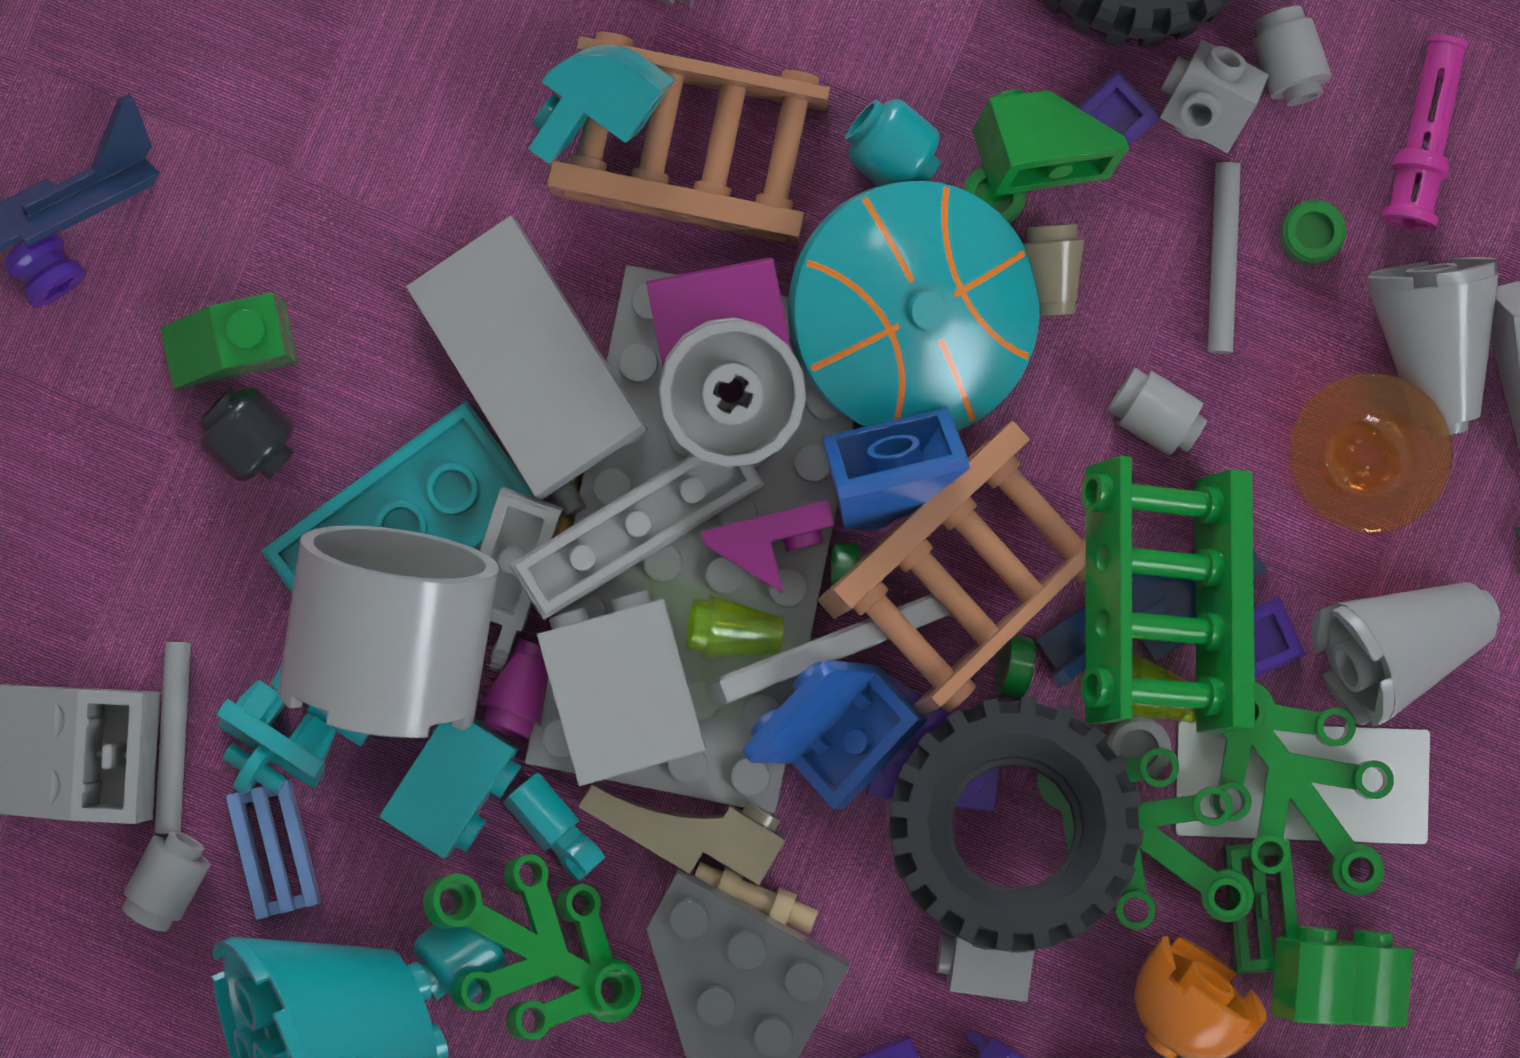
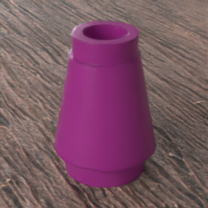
[480,640,548,739]

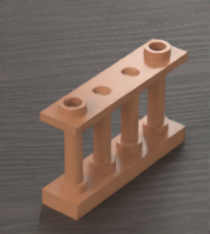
[547,31,830,247]
[817,421,1086,715]

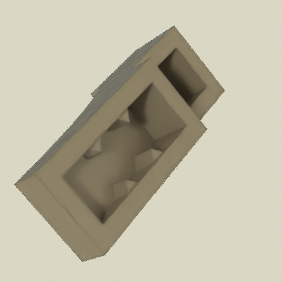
[579,782,785,885]

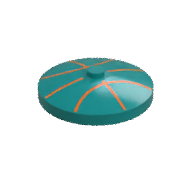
[788,181,1040,431]

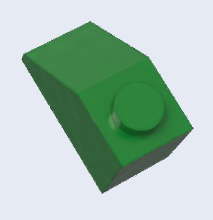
[972,89,1129,196]
[160,292,299,390]

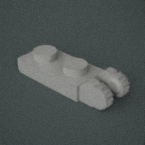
[480,487,564,672]

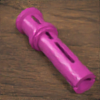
[1380,35,1468,232]

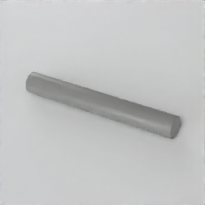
[1207,162,1241,354]
[154,641,191,834]

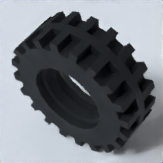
[889,697,1144,953]

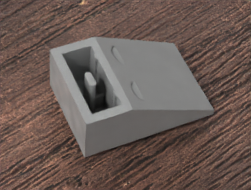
[0,684,160,824]

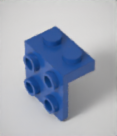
[742,660,928,810]

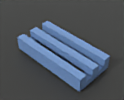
[226,779,322,920]

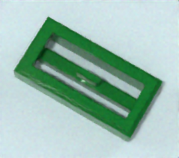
[1222,839,1298,975]

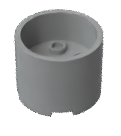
[278,526,499,738]

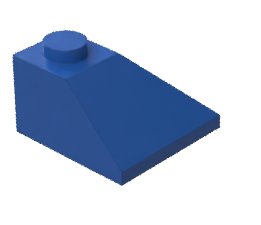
[822,407,970,531]

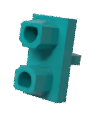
[216,680,335,795]

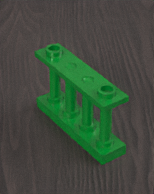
[1081,456,1255,734]

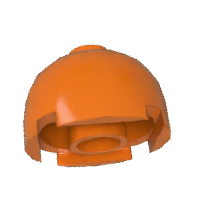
[1134,936,1267,1058]

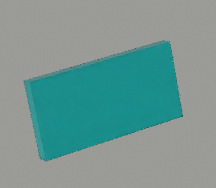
[261,400,539,593]

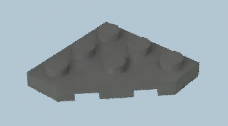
[646,868,850,1058]

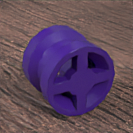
[3,232,86,308]

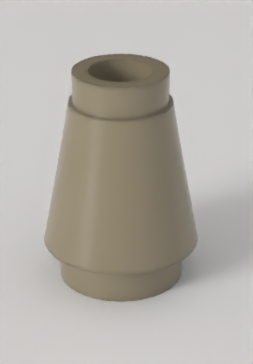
[1023,223,1085,316]

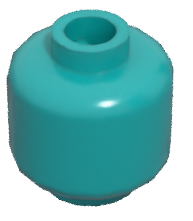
[845,98,941,186]
[413,909,508,1001]

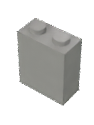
[537,590,707,786]

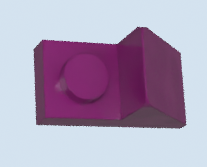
[701,500,834,594]

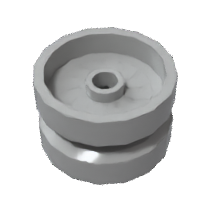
[659,317,806,467]

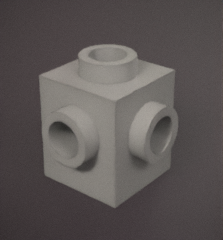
[1160,39,1269,153]

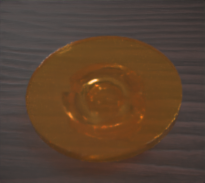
[1290,372,1453,532]

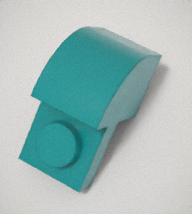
[528,45,675,164]

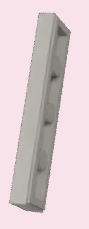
[510,454,764,621]
[705,594,951,707]

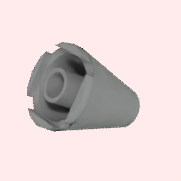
[1367,257,1499,435]
[1311,582,1500,727]

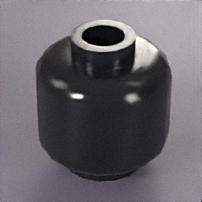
[196,387,294,481]

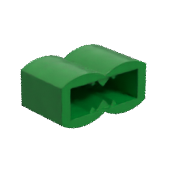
[1271,926,1413,1027]

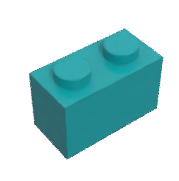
[379,718,522,859]

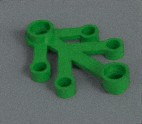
[1210,682,1394,896]
[1037,747,1254,930]
[423,854,641,1041]

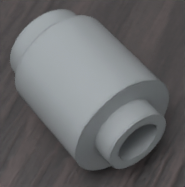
[1252,6,1332,106]
[1107,367,1207,456]
[122,831,210,932]

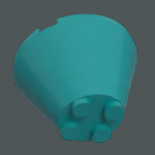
[212,937,448,1058]

